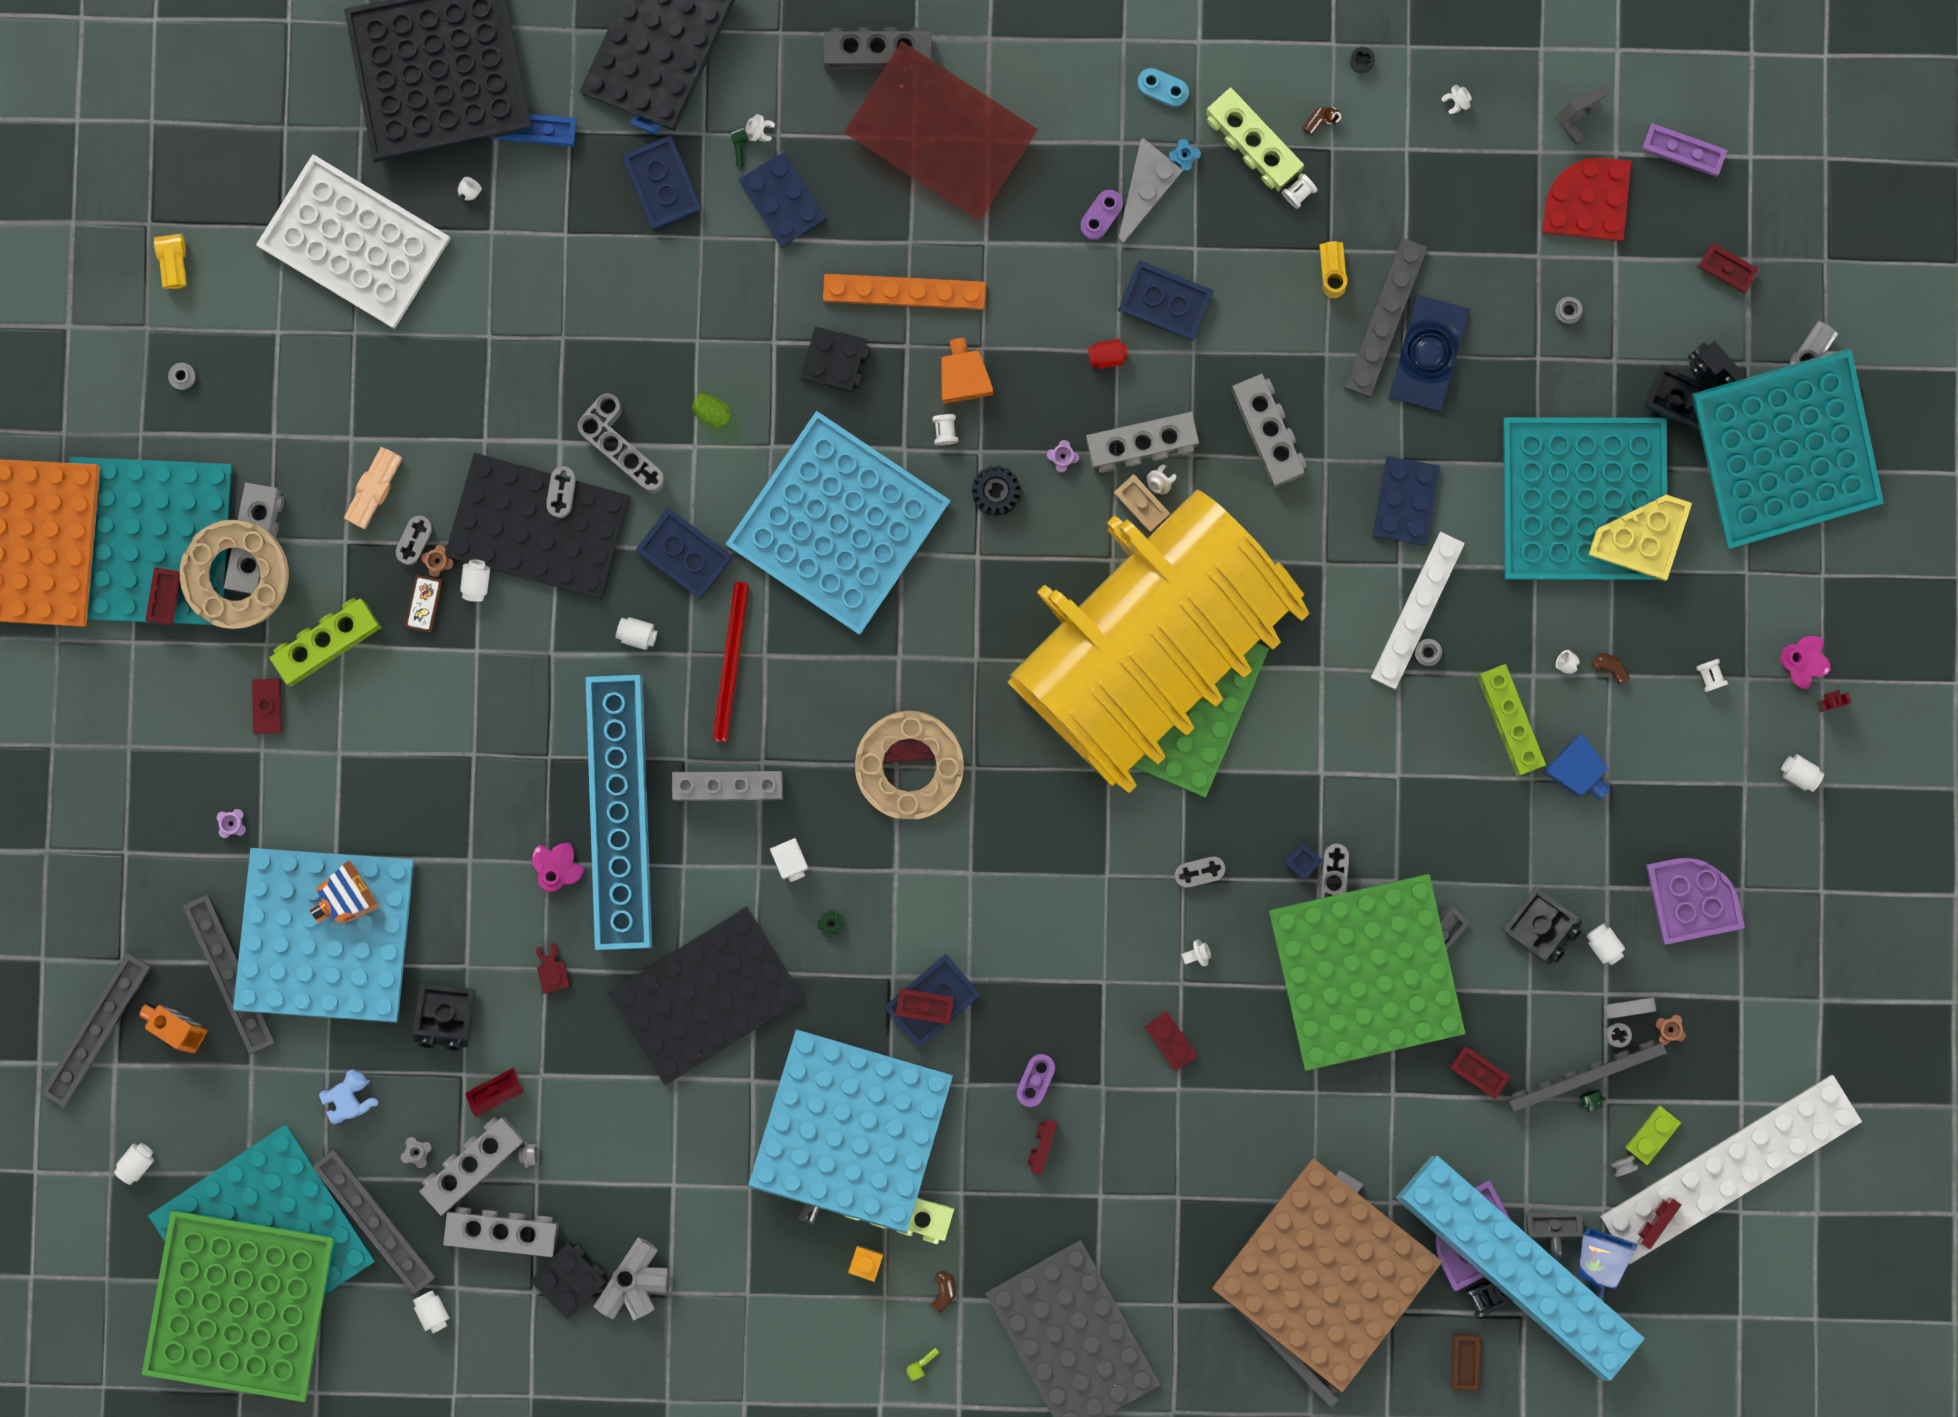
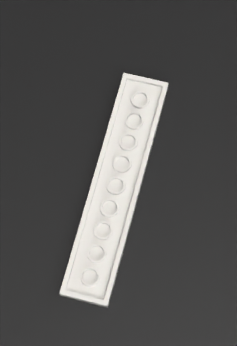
[1599,1075,1862,1264]

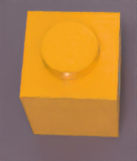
[848,1245,884,1281]

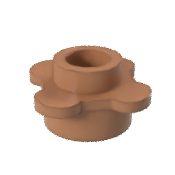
[422,545,454,577]
[1655,1015,1686,1045]

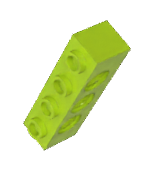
[269,598,382,687]
[1477,664,1546,777]

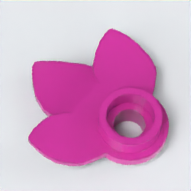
[1780,636,1831,689]
[532,842,585,892]

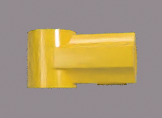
[154,234,187,289]
[1319,241,1348,299]

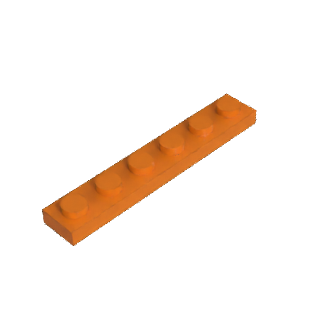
[823,274,986,310]

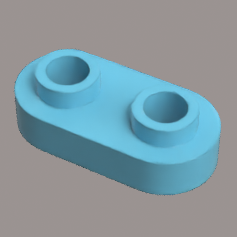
[1137,68,1189,108]

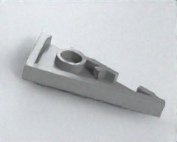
[1118,138,1183,244]

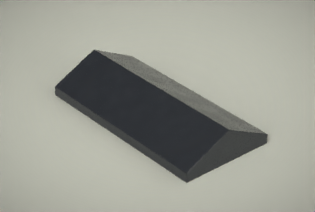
[1644,365,1712,433]

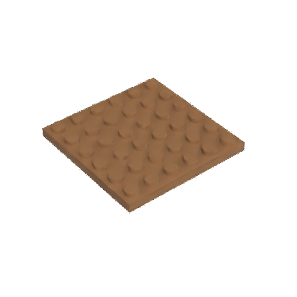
[1211,1158,1443,1392]

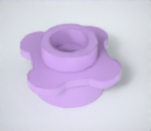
[1047,440,1079,473]
[217,809,246,838]

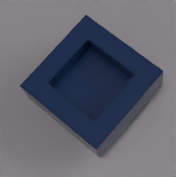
[1284,842,1323,881]

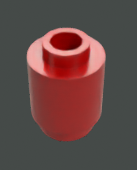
[1088,339,1128,369]

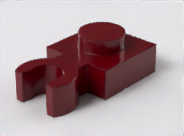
[1817,690,1852,713]
[536,943,571,994]

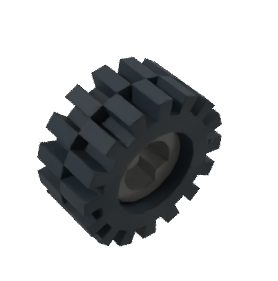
[972,465,1021,516]

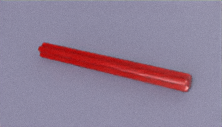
[712,582,749,742]

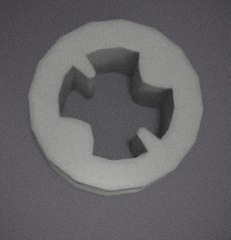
[1605,1023,1632,1048]
[1611,1155,1638,1177]

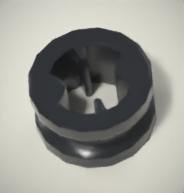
[1350,47,1375,73]

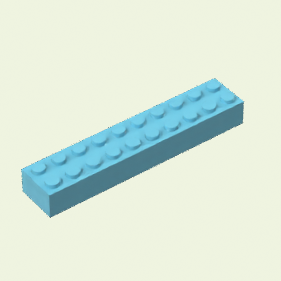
[586,675,652,950]
[1396,1156,1645,1381]

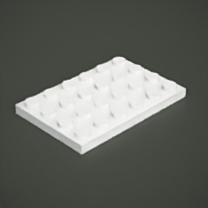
[256,154,451,329]

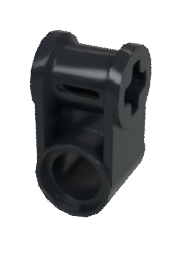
[1464,1281,1513,1318]

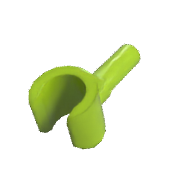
[907,1348,939,1381]

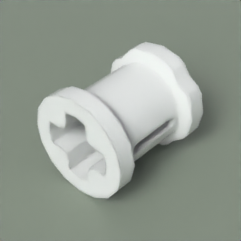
[1281,173,1317,209]
[932,414,959,445]
[1696,659,1728,692]

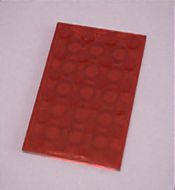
[844,41,1038,220]

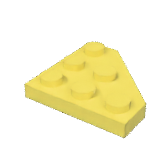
[1588,495,1692,581]

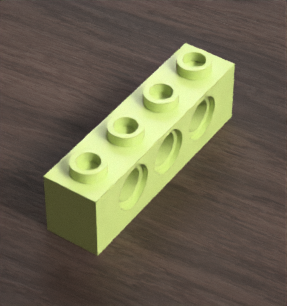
[1206,87,1304,192]
[844,1197,954,1244]

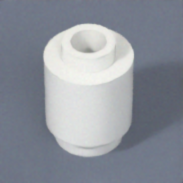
[460,560,490,601]
[616,617,658,650]
[1781,754,1824,792]
[1586,923,1625,965]
[114,1143,154,1185]
[413,1290,450,1333]

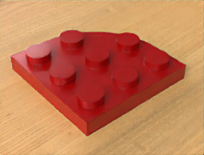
[1542,158,1631,242]

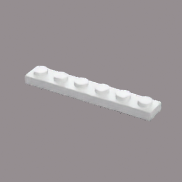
[1371,532,1465,690]

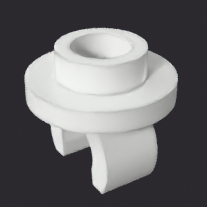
[1441,85,1472,114]
[746,114,775,142]
[1147,464,1177,495]
[1182,939,1211,966]

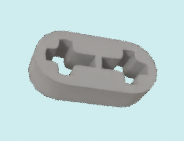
[547,466,576,518]
[396,515,433,566]
[1174,857,1225,888]
[1603,997,1656,1019]

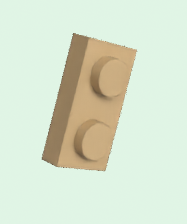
[1114,474,1170,533]

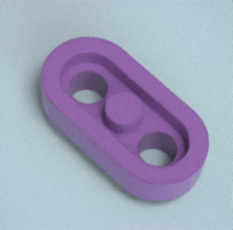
[1080,190,1123,240]
[1017,1054,1055,1107]

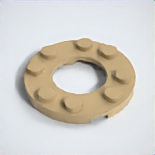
[180,520,289,629]
[855,711,964,820]

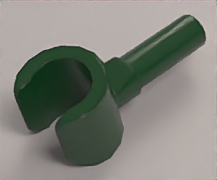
[731,127,748,167]

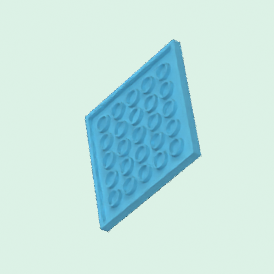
[725,411,951,635]
[233,848,414,1023]
[748,1030,953,1234]

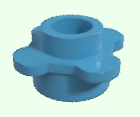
[1169,139,1201,171]

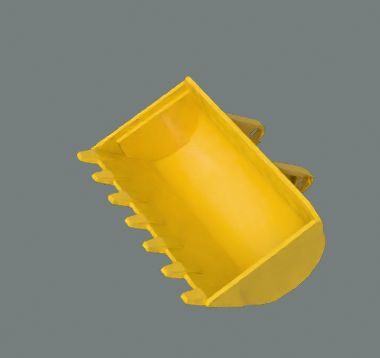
[1008,490,1310,793]

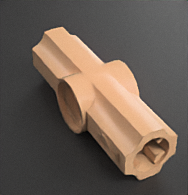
[344,447,403,529]

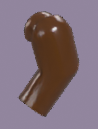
[1302,107,1342,136]
[1592,653,1630,685]
[931,1271,956,1314]

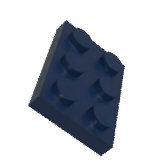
[622,135,702,231]
[738,151,827,248]
[1118,260,1214,341]
[1373,456,1440,546]
[635,508,733,600]
[884,954,981,1048]

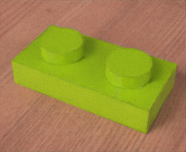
[1625,1105,1681,1166]

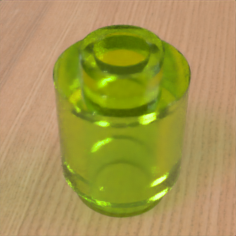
[691,392,732,429]

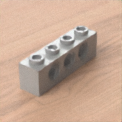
[1231,374,1307,488]
[1086,412,1199,473]
[224,482,284,595]
[672,771,783,801]
[419,1117,526,1216]
[443,1207,559,1257]

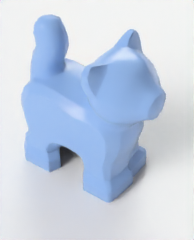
[319,1069,378,1124]

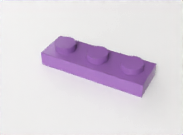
[1641,123,1728,177]

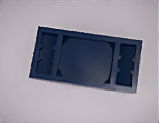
[1388,294,1469,412]

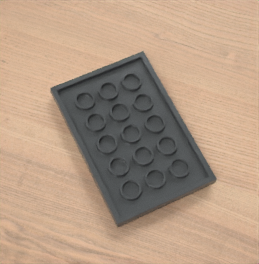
[985,1239,1161,1417]

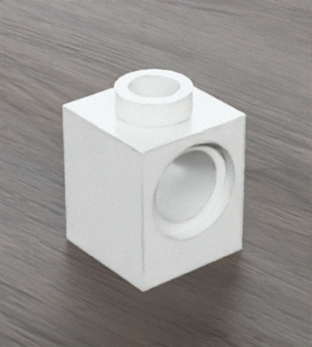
[770,838,809,882]

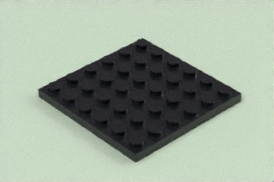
[344,0,532,163]

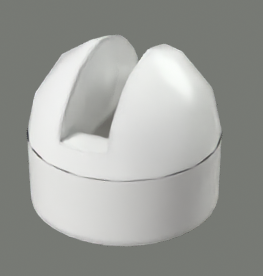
[458,177,482,200]
[1556,650,1580,674]

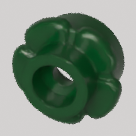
[818,910,844,937]
[1579,1090,1606,1112]

